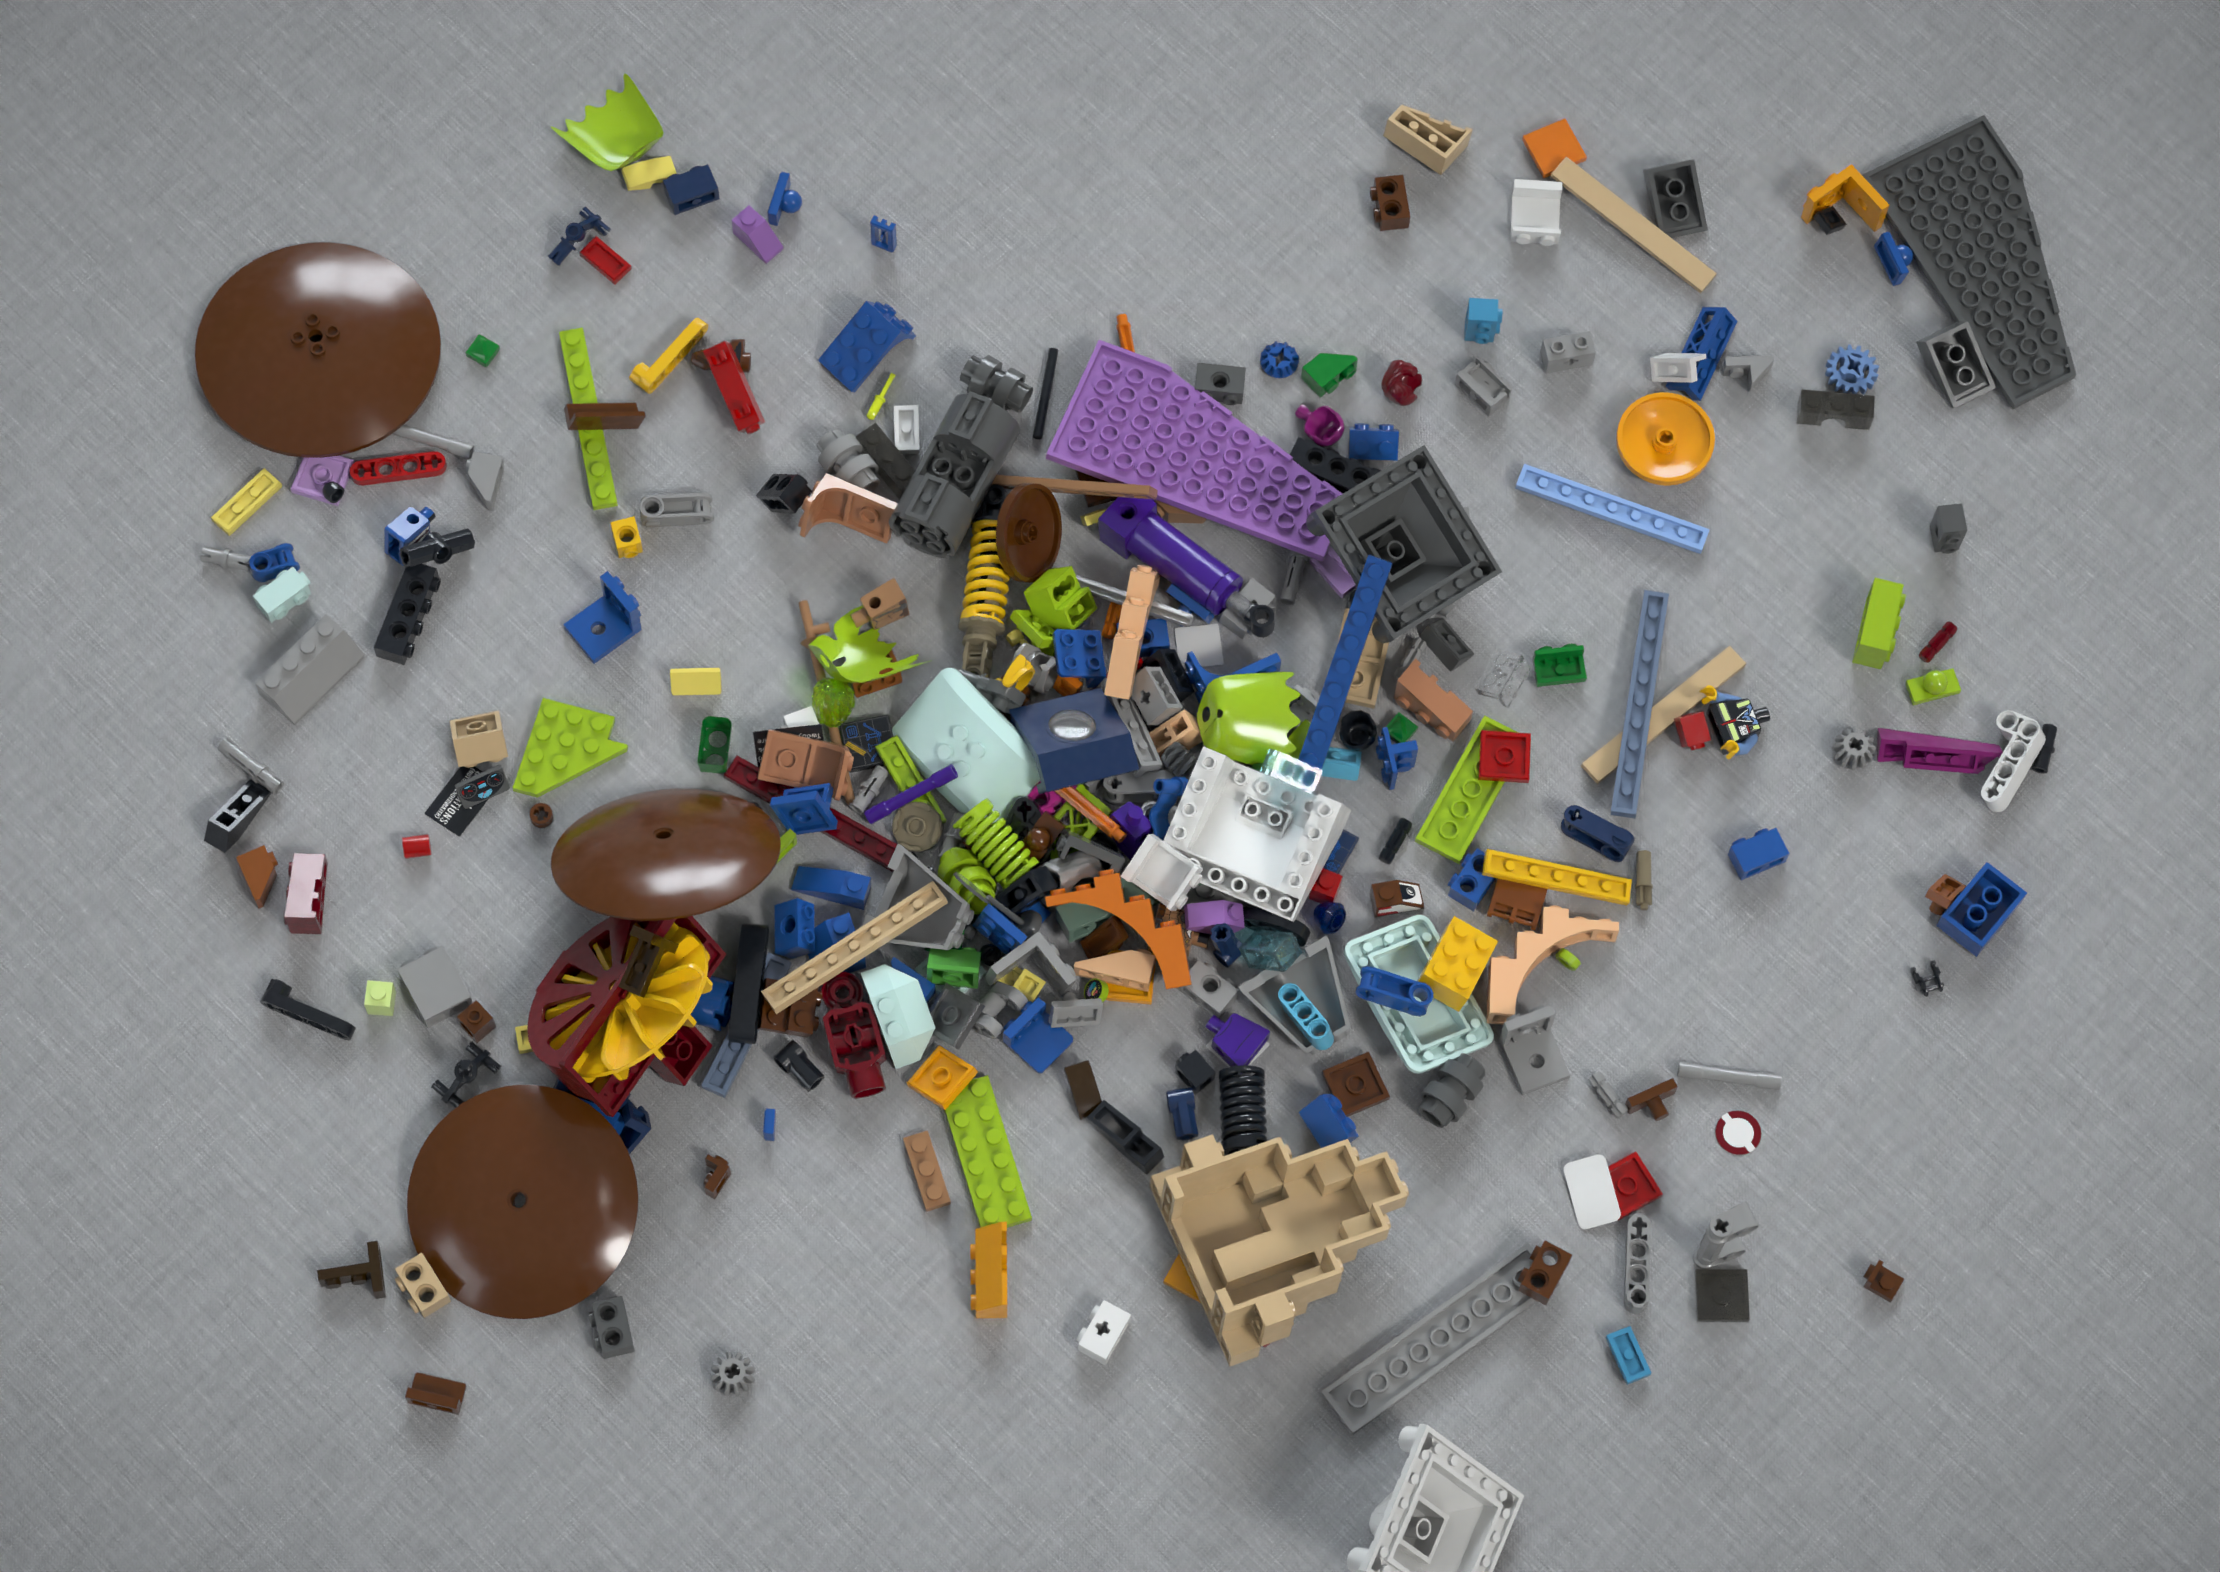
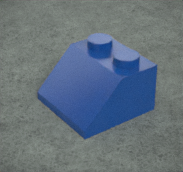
[808,913,866,973]

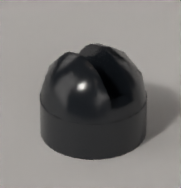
[322,481,345,503]
[979,944,1001,966]

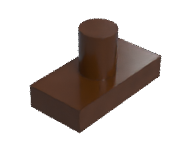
[1625,1078,1678,1121]

